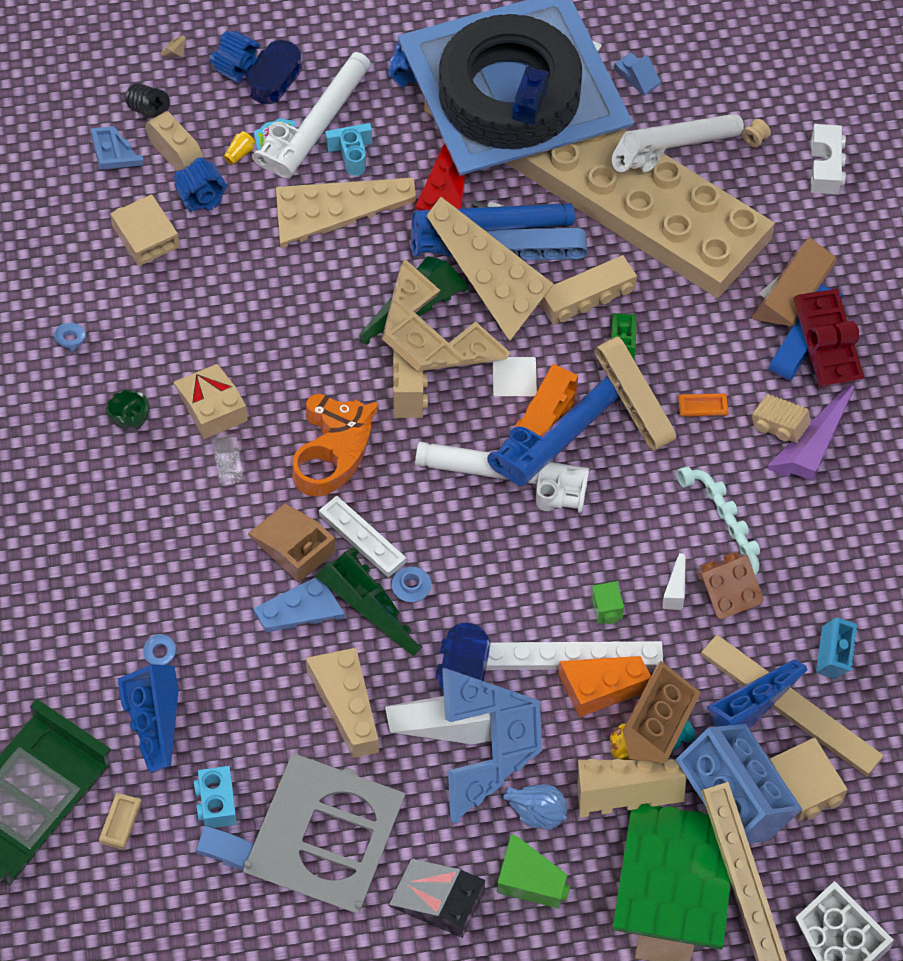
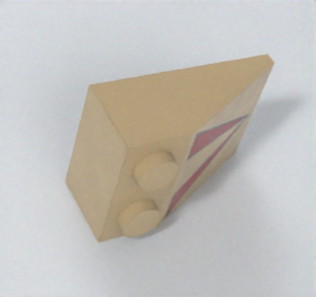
[173,364,248,440]

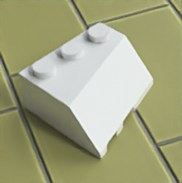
[796,881,894,961]

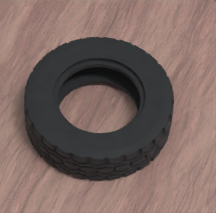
[439,14,582,149]

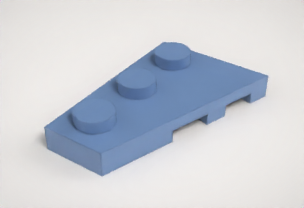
[253,577,345,633]

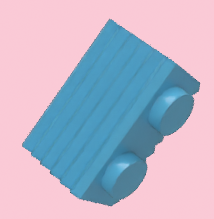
[816,618,858,679]

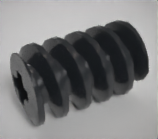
[125,83,170,118]

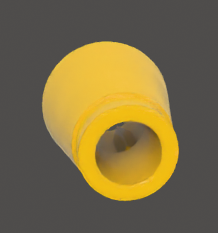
[223,131,256,165]

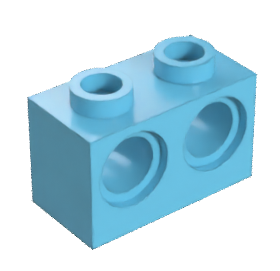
[194,766,237,828]

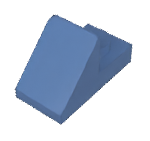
[614,53,661,96]

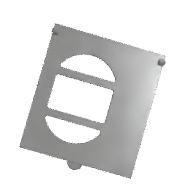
[243,753,406,914]

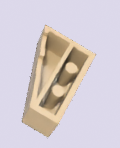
[393,349,428,418]

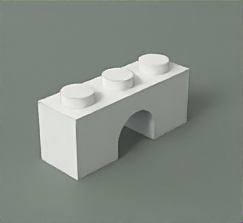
[811,124,846,194]

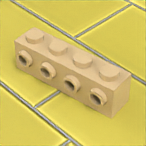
[539,255,637,325]

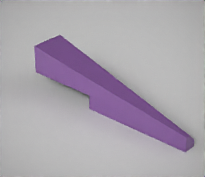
[767,385,855,481]

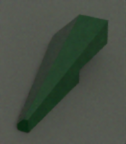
[315,547,423,656]

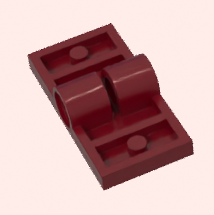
[793,289,865,388]

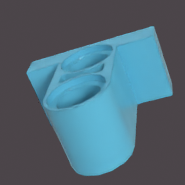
[325,123,372,176]

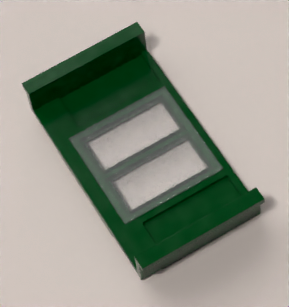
[0,699,111,886]

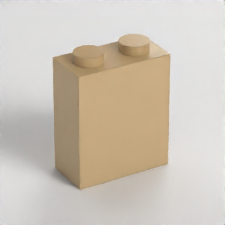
[110,194,180,266]
[769,738,848,822]

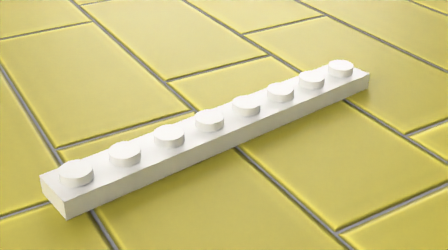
[457,641,663,670]

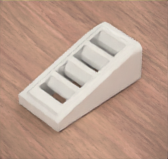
[663,553,686,610]

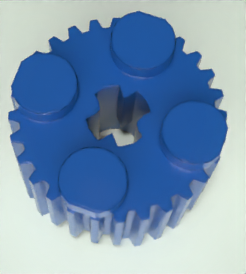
[210,31,260,83]
[173,158,228,212]

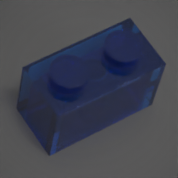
[512,66,549,125]

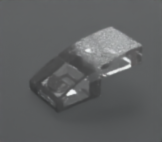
[212,434,244,485]

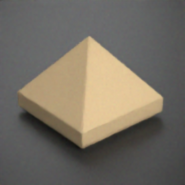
[160,35,186,57]

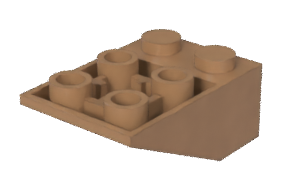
[248,504,336,583]

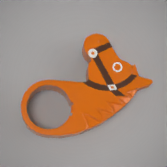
[292,394,378,497]

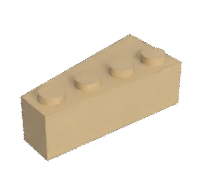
[305,648,379,758]
[577,759,686,818]

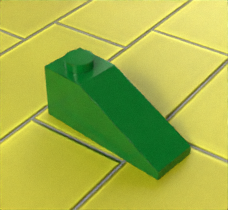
[611,313,636,361]

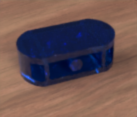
[246,40,302,104]
[436,623,491,692]

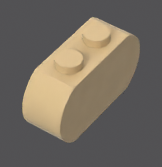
[145,111,204,171]

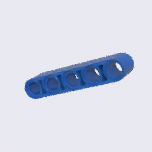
[769,284,843,381]

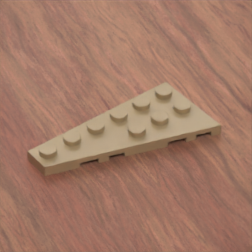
[427,197,554,341]

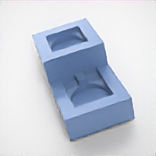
[196,826,254,870]

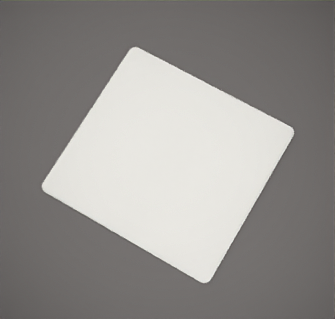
[493,357,537,396]

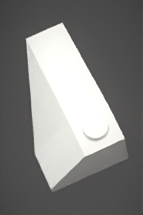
[385,696,492,744]

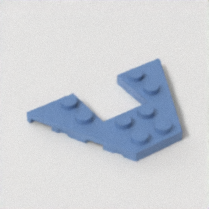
[443,668,542,824]

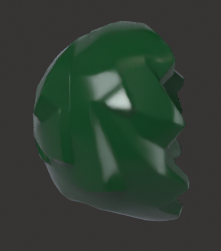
[105,389,150,431]

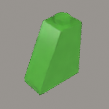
[497,834,571,909]

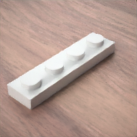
[319,496,406,578]

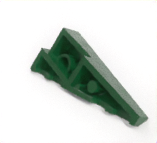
[359,256,468,345]

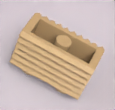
[752,394,811,443]

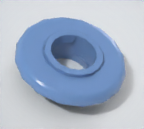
[392,567,432,603]

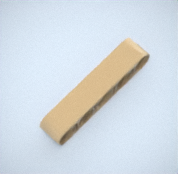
[595,336,676,451]

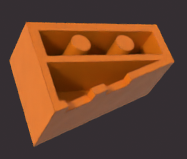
[515,363,579,436]
[558,656,651,718]

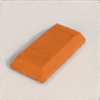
[678,393,729,417]

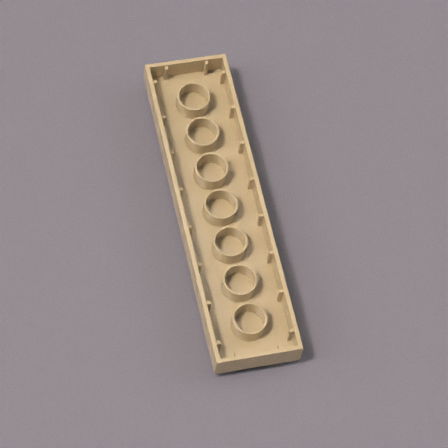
[424,98,775,299]

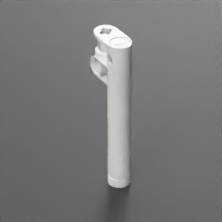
[252,52,371,179]
[612,114,744,172]
[415,441,589,513]

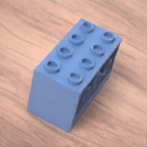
[676,724,803,844]

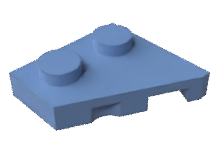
[90,126,144,170]

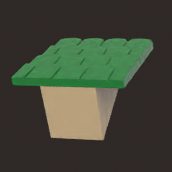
[612,803,730,961]

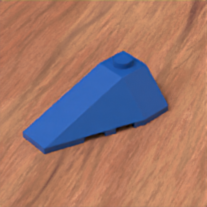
[707,659,808,729]
[118,664,179,773]

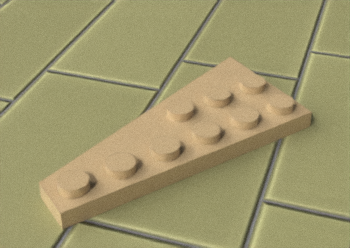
[276,178,416,249]

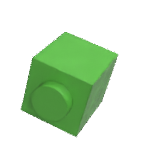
[591,581,624,624]

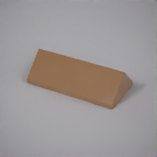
[752,237,837,326]
[623,661,701,763]

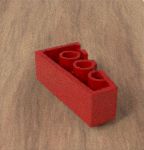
[415,142,466,211]

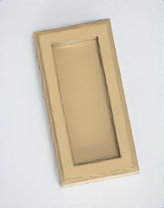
[99,793,142,850]

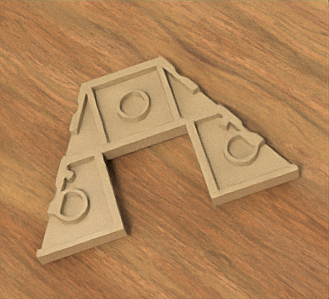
[382,259,511,371]

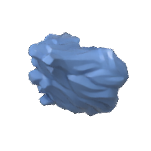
[503,784,568,830]

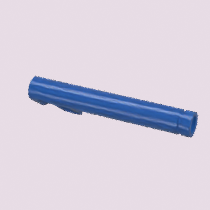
[411,203,575,257]
[487,376,620,486]

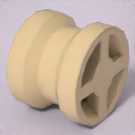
[742,119,771,148]

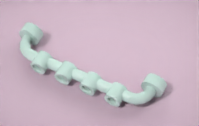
[677,466,760,576]

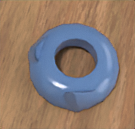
[54,323,86,352]
[143,634,178,665]

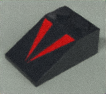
[389,859,485,938]

